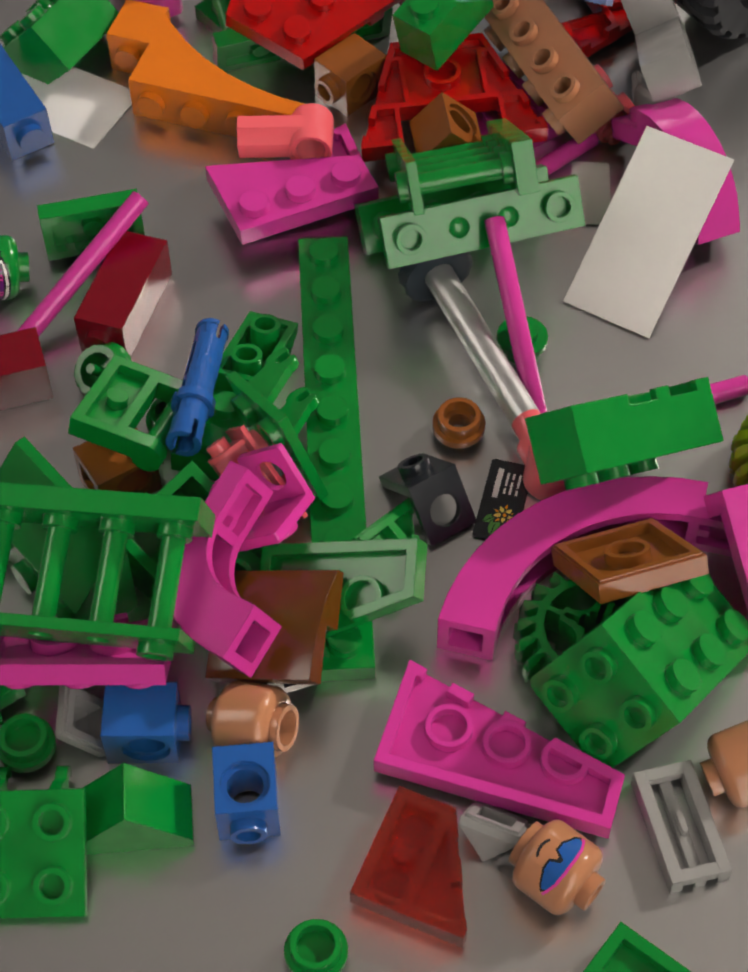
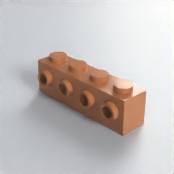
[483,0,624,144]

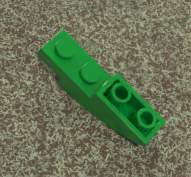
[171,311,298,481]

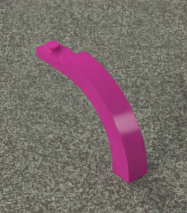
[437,476,732,661]

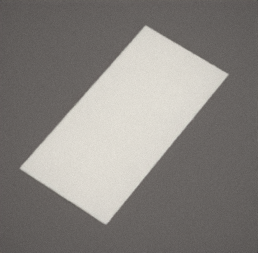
[0,41,132,149]
[563,126,734,338]

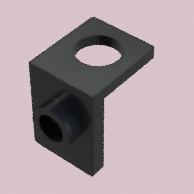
[379,453,477,546]

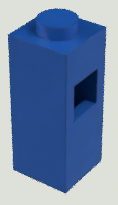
[0,44,54,161]

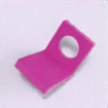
[237,443,315,552]

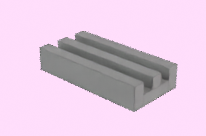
[631,760,732,894]

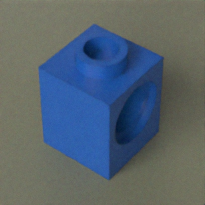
[100,682,192,764]
[212,742,281,844]

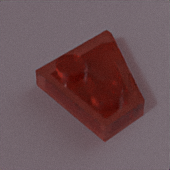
[350,786,467,948]

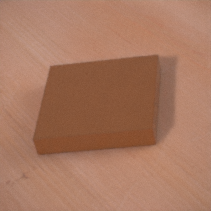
[551,518,709,604]

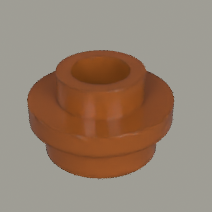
[432,397,486,448]

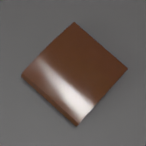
[205,570,344,685]

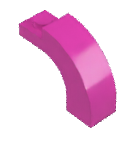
[611,98,740,245]
[174,460,282,678]

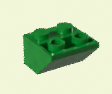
[0,0,119,84]

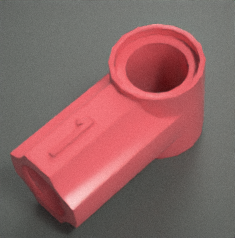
[237,103,334,160]

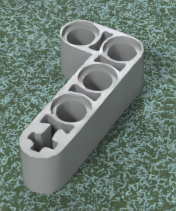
[621,0,702,104]

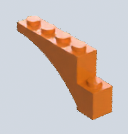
[106,0,304,138]

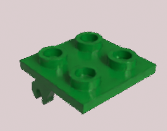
[226,348,329,500]
[0,765,87,918]

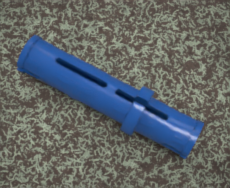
[165,318,229,457]

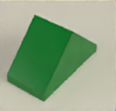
[82,763,194,855]

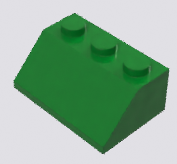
[0,436,139,620]

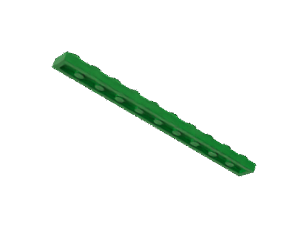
[298,237,375,682]

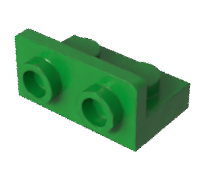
[37,188,145,261]

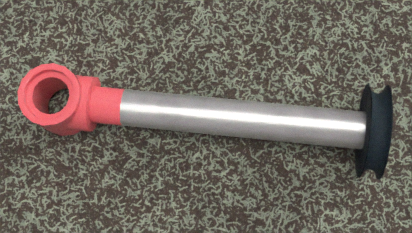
[398,252,566,500]

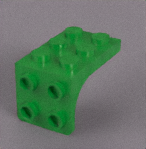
[530,574,748,768]

